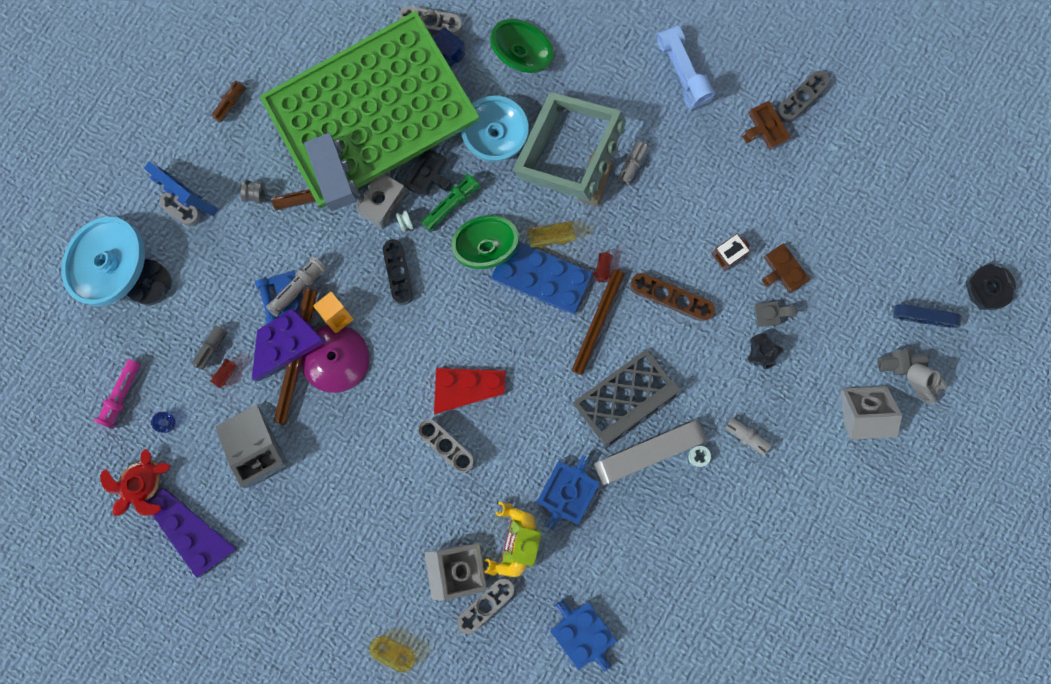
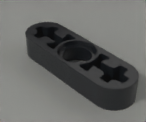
[383,239,413,305]

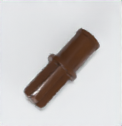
[211,80,247,122]

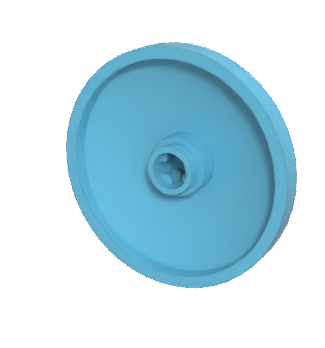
[61,217,145,307]

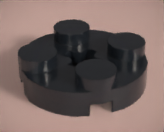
[127,259,172,306]
[966,264,1016,310]

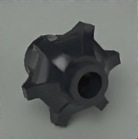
[747,333,784,369]

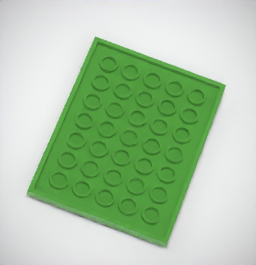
[259,11,480,209]

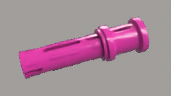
[94,359,142,429]

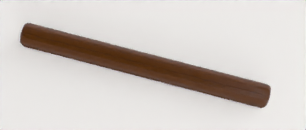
[274,289,318,424]

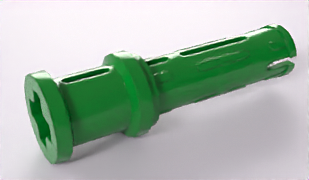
[420,173,481,232]

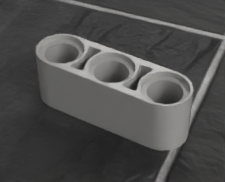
[418,419,474,473]

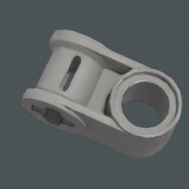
[907,363,948,405]

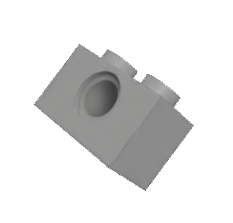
[356,174,406,229]

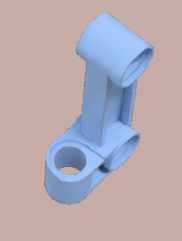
[656,25,715,110]

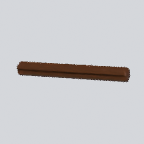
[572,269,624,375]

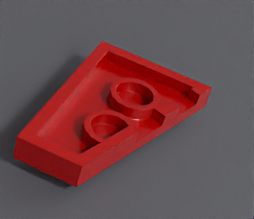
[434,368,505,415]

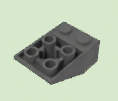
[215,404,289,488]

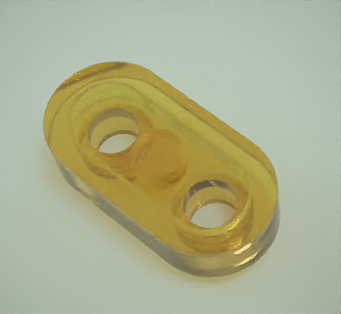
[369,635,416,672]

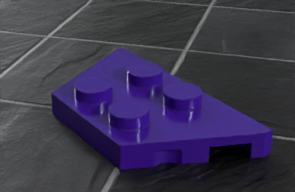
[252,309,326,381]

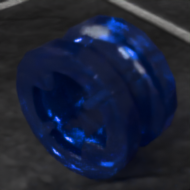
[151,412,176,433]

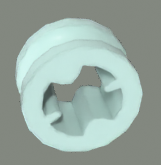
[396,210,413,233]
[688,446,711,467]

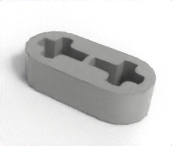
[160,192,201,227]

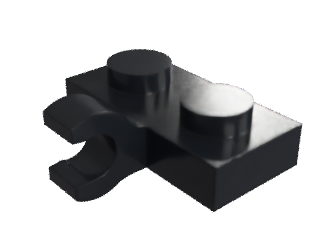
[404,149,451,198]

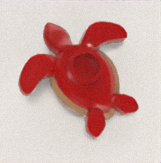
[100,449,170,516]

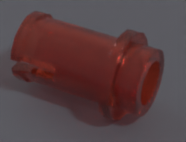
[593,252,613,283]
[210,358,238,389]

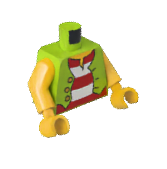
[483,502,541,577]

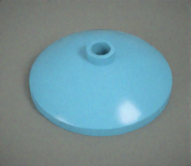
[461,96,528,162]

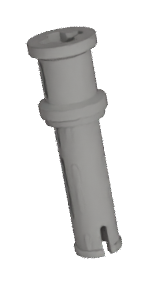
[266,256,327,317]

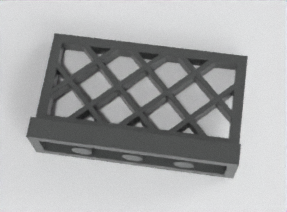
[572,349,681,449]

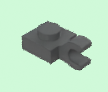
[754,301,797,328]

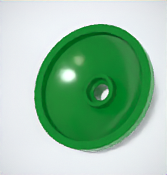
[490,19,554,73]
[451,215,519,269]

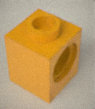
[313,292,354,333]

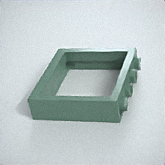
[513,92,627,201]

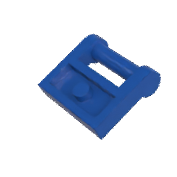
[255,270,303,324]

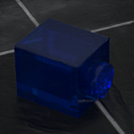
[433,27,465,67]

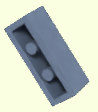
[304,133,358,212]

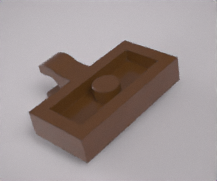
[742,101,791,150]
[761,243,810,293]

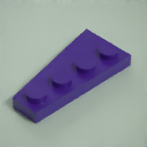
[146,488,238,578]

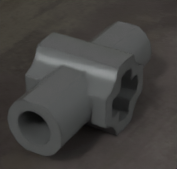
[877,349,929,375]

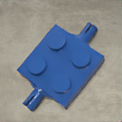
[536,455,600,531]
[550,599,617,672]

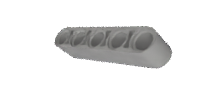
[594,419,707,485]

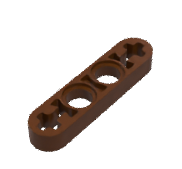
[630,273,715,322]

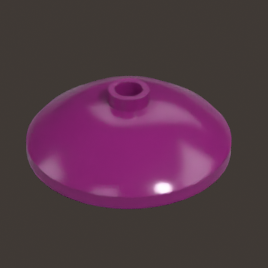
[301,325,370,393]

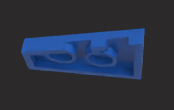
[144,161,218,217]

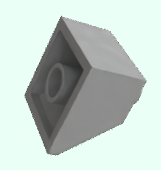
[841,386,902,440]
[425,543,487,601]

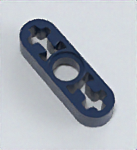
[893,304,962,328]

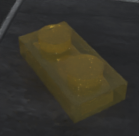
[527,221,575,248]

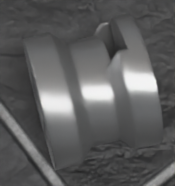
[241,180,265,204]

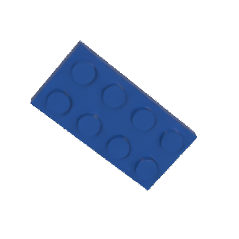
[491,242,592,315]

